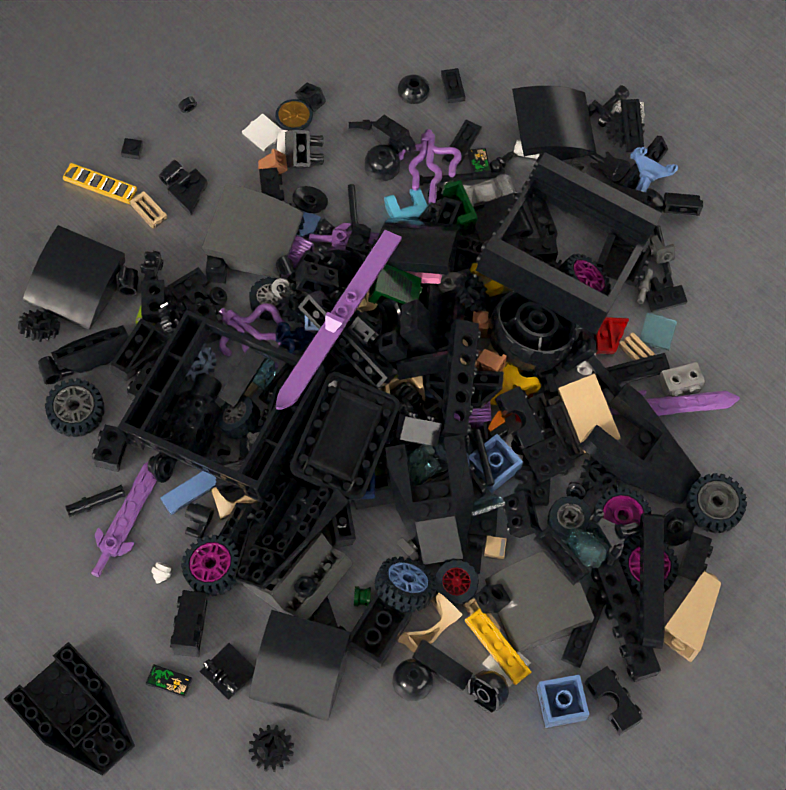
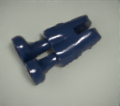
[275,322,318,354]

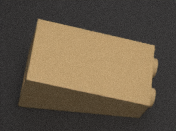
[558,374,621,453]
[664,571,721,662]

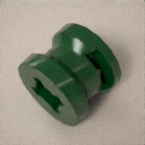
[354,586,371,606]

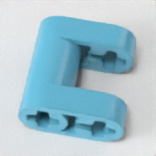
[384,187,428,221]

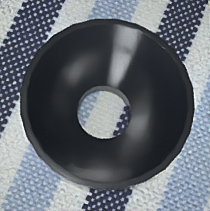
[398,74,430,104]

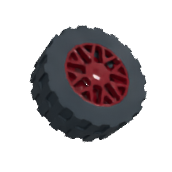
[434,560,479,606]

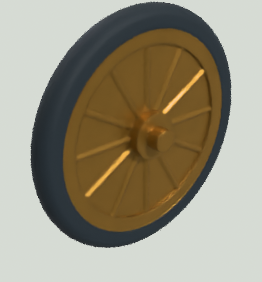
[275,99,313,131]

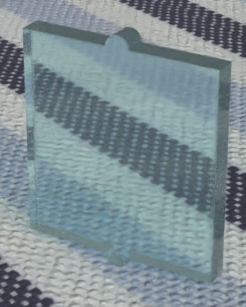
[640,313,677,351]
[472,494,506,516]

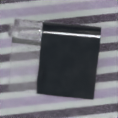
[465,174,534,241]

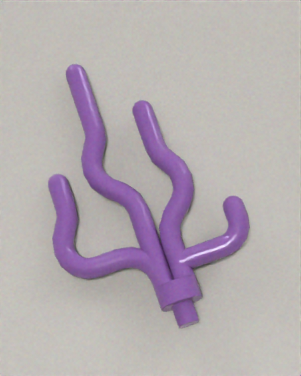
[398,129,462,204]
[219,303,295,370]

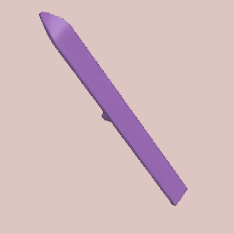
[276,230,402,410]

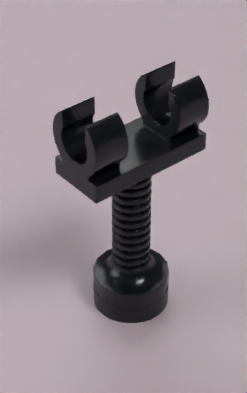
[588,85,630,127]
[418,185,443,222]

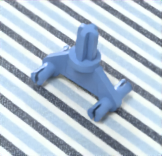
[630,147,678,192]

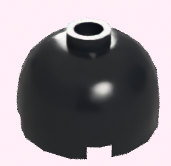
[365,145,400,181]
[393,659,433,701]
[467,670,509,713]

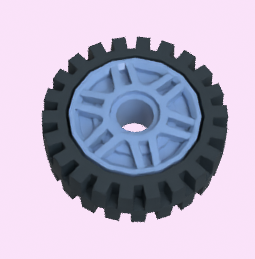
[374,556,436,612]

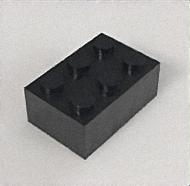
[347,592,412,670]

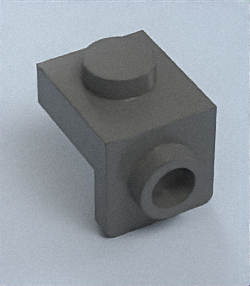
[648,235,675,264]

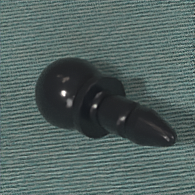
[489,151,515,172]

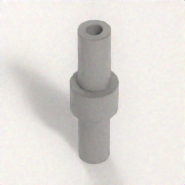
[637,269,653,304]

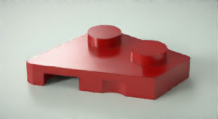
[594,317,629,354]

